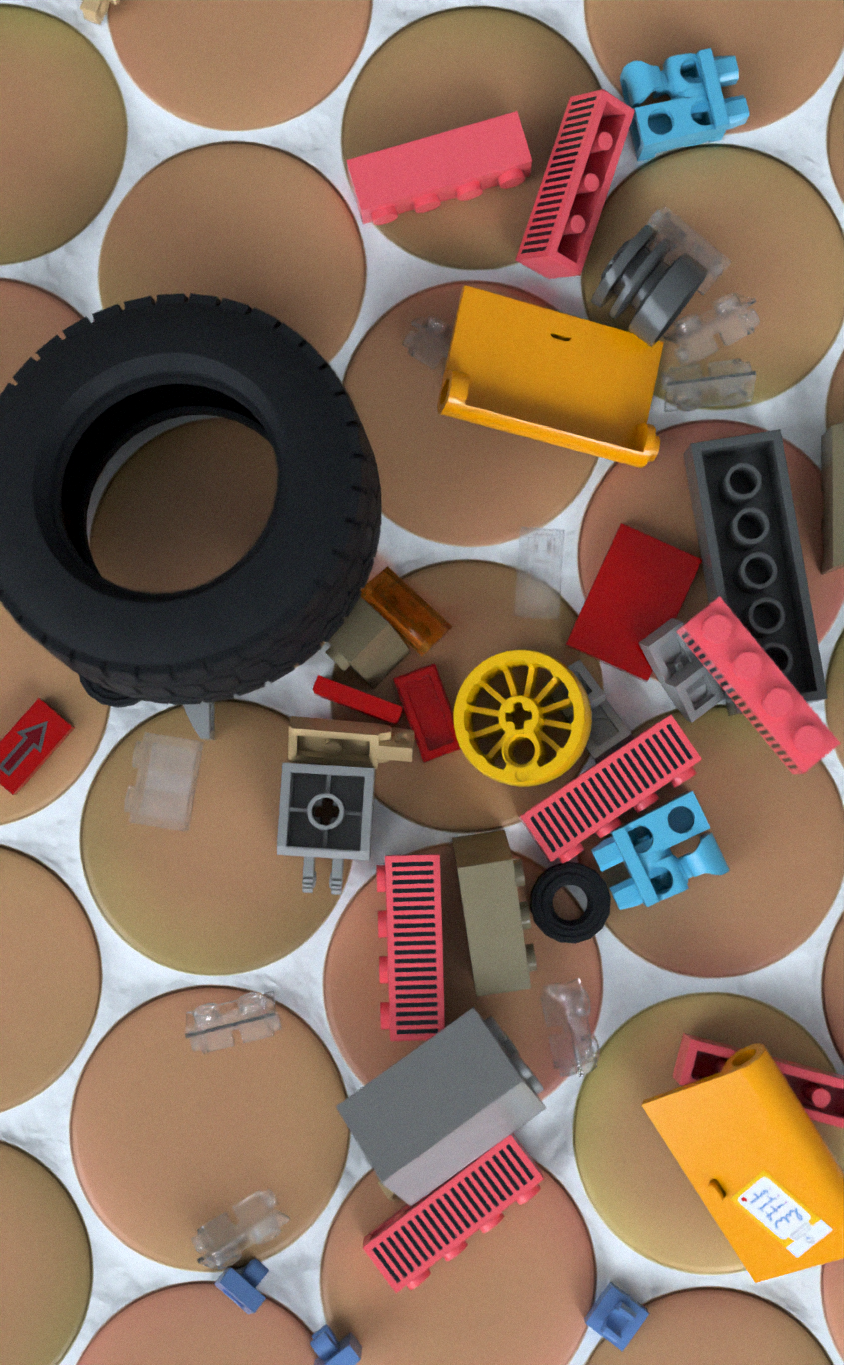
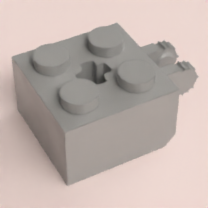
[277,763,376,895]

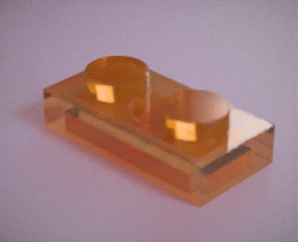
[361,566,453,657]

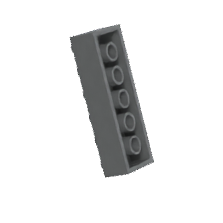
[683,429,828,716]

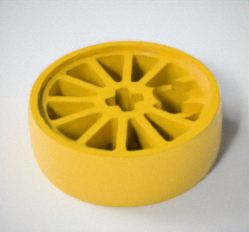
[454,649,592,787]

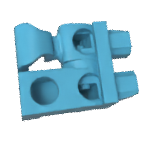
[619,48,749,162]
[590,791,730,910]

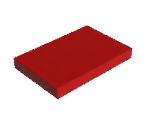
[565,523,702,682]

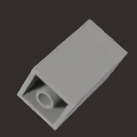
[336,1007,546,1206]

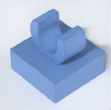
[214,1258,269,1314]
[584,1281,649,1352]
[310,1324,362,1365]

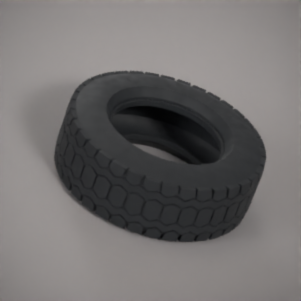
[0,293,382,705]

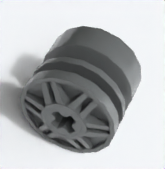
[591,224,710,347]

